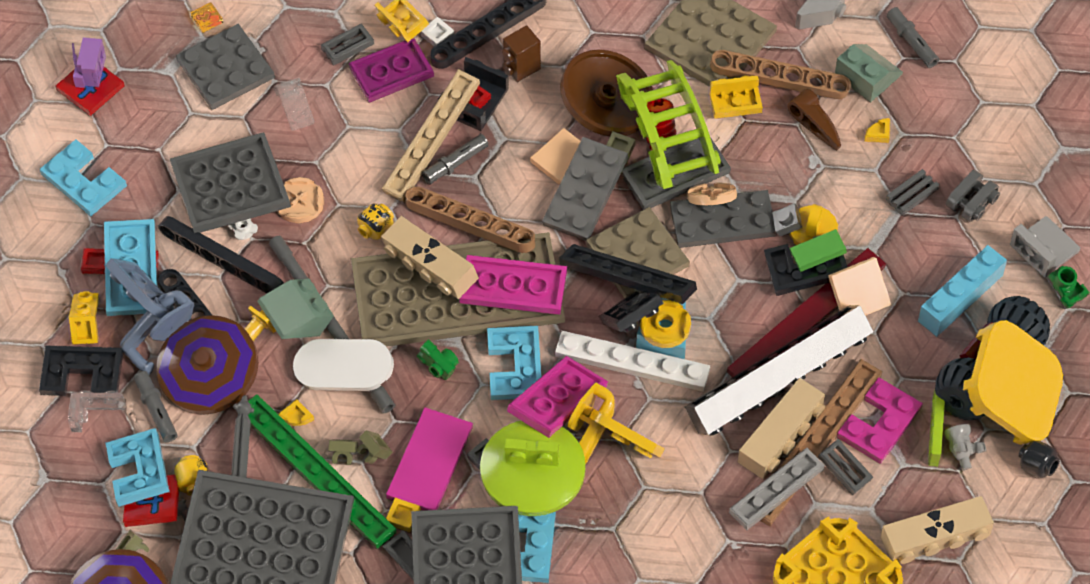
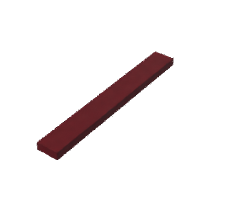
[727,248,886,377]

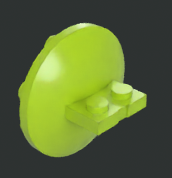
[480,420,586,516]

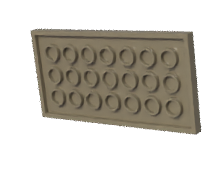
[351,232,565,347]

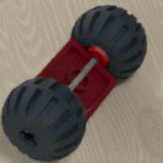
[935,296,1050,421]

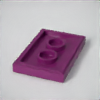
[349,38,434,103]

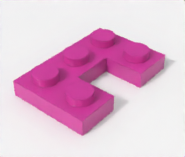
[837,377,923,464]

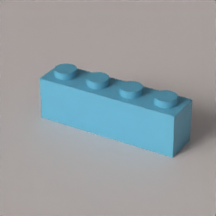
[918,245,1007,337]

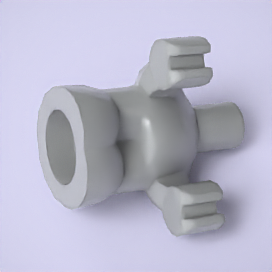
[944,424,986,471]

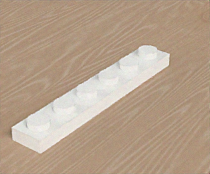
[555,331,710,392]

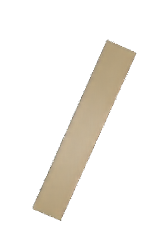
[382,69,480,203]

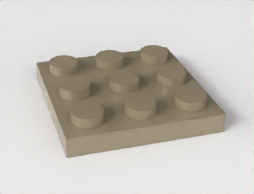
[586,207,690,298]

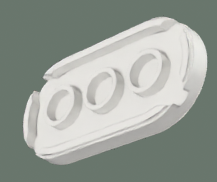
[293,339,394,391]

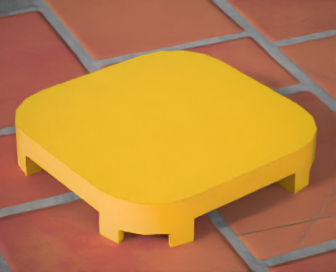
[963,320,1063,445]
[773,516,903,584]

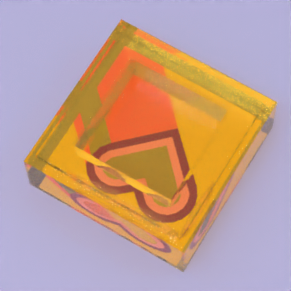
[190,2,223,33]

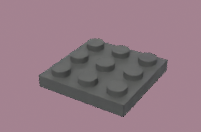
[176,23,275,110]

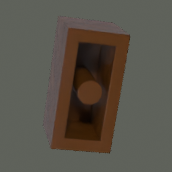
[502,25,541,83]

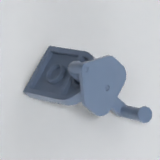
[105,258,194,375]

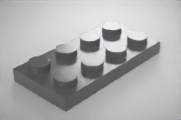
[542,137,629,241]
[621,137,731,210]
[670,190,776,248]

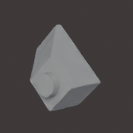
[795,0,846,29]

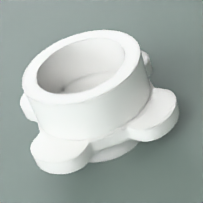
[228,219,258,240]

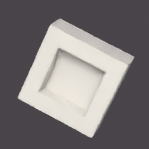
[421,17,454,47]

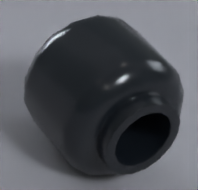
[1019,440,1060,478]

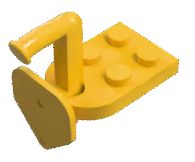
[568,382,665,465]

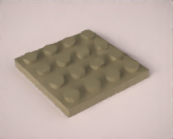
[644,0,777,87]

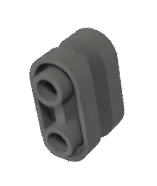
[946,169,1000,222]

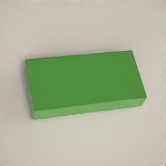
[790,229,847,272]

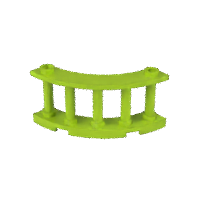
[616,60,721,189]

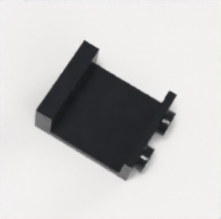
[438,57,509,131]

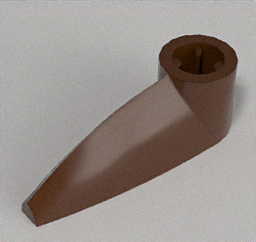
[787,89,841,151]

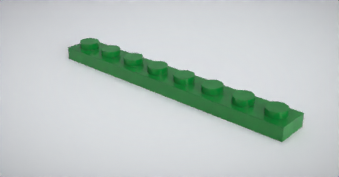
[238,394,396,549]

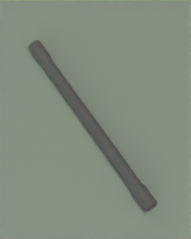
[269,236,395,413]

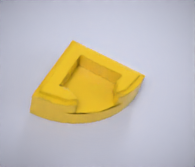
[864,118,890,143]
[278,399,314,426]

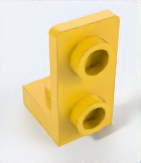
[69,291,99,345]

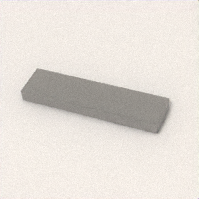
[729,448,825,530]

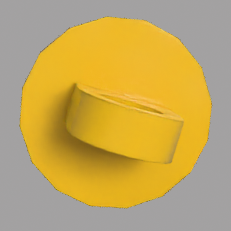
[788,204,838,245]

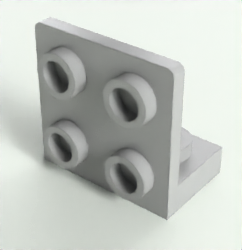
[1010,216,1080,278]

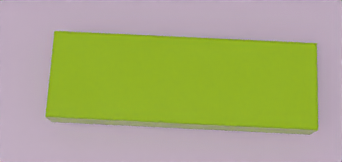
[928,390,945,467]

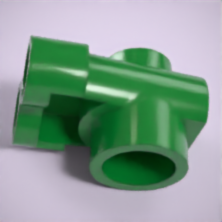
[1048,266,1090,309]
[416,340,459,380]

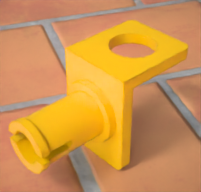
[244,306,276,341]

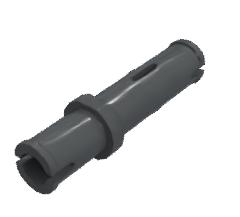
[886,7,940,68]
[422,133,488,185]
[134,371,178,443]

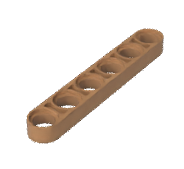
[710,50,851,99]
[405,187,535,253]

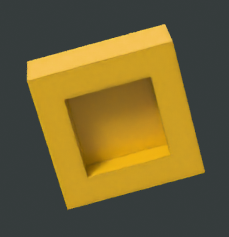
[386,498,420,533]

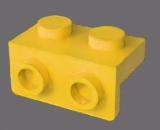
[374,0,429,42]
[709,76,763,119]

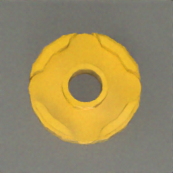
[640,300,691,348]

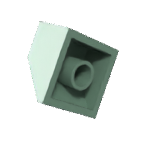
[835,44,903,103]
[257,279,334,339]

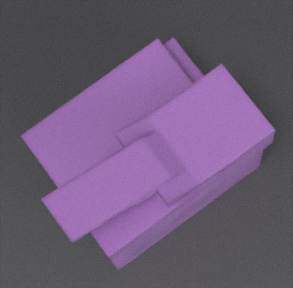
[72,37,106,88]

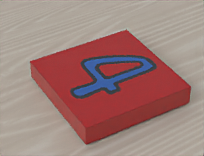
[55,67,125,116]
[123,474,179,527]

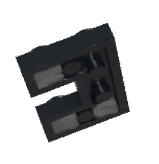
[764,236,848,296]
[598,290,664,332]
[39,345,123,398]

